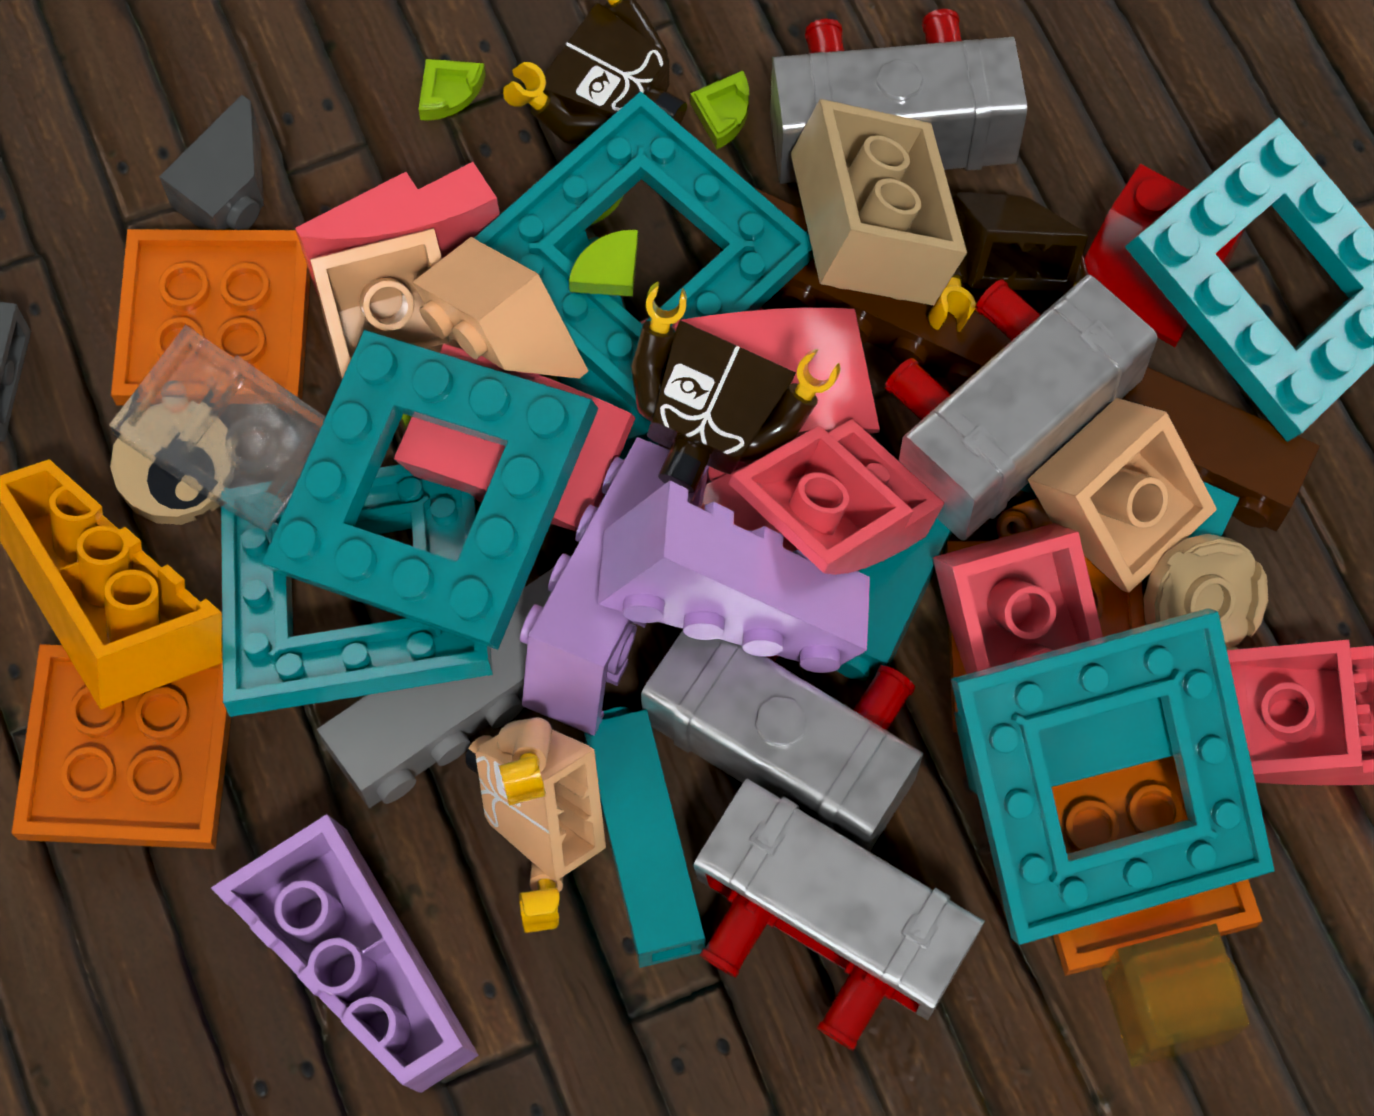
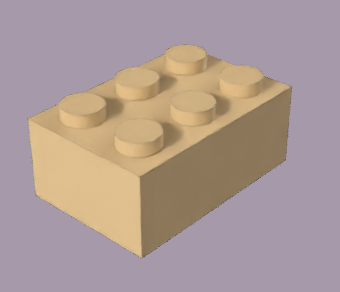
[791,99,967,306]

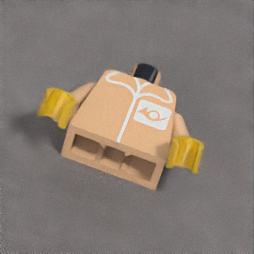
[465,718,606,933]

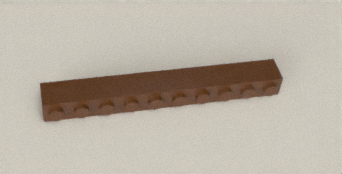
[720,188,1320,532]

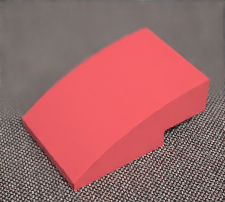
[295,162,500,296]
[672,308,880,438]
[394,343,635,532]
[728,419,944,575]
[1227,640,1374,785]

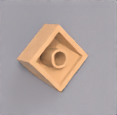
[310,228,462,379]
[412,237,589,379]
[1027,398,1217,593]

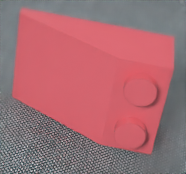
[932,523,1103,674]

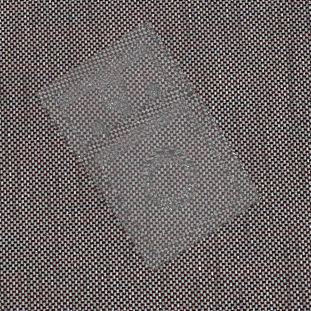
[109,325,326,533]

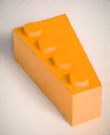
[0,459,222,710]

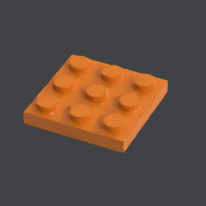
[111,229,311,407]
[11,644,231,849]
[1052,756,1262,976]

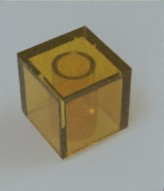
[1101,924,1250,1068]

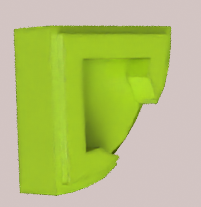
[418,59,486,121]
[690,71,749,150]
[569,230,638,297]

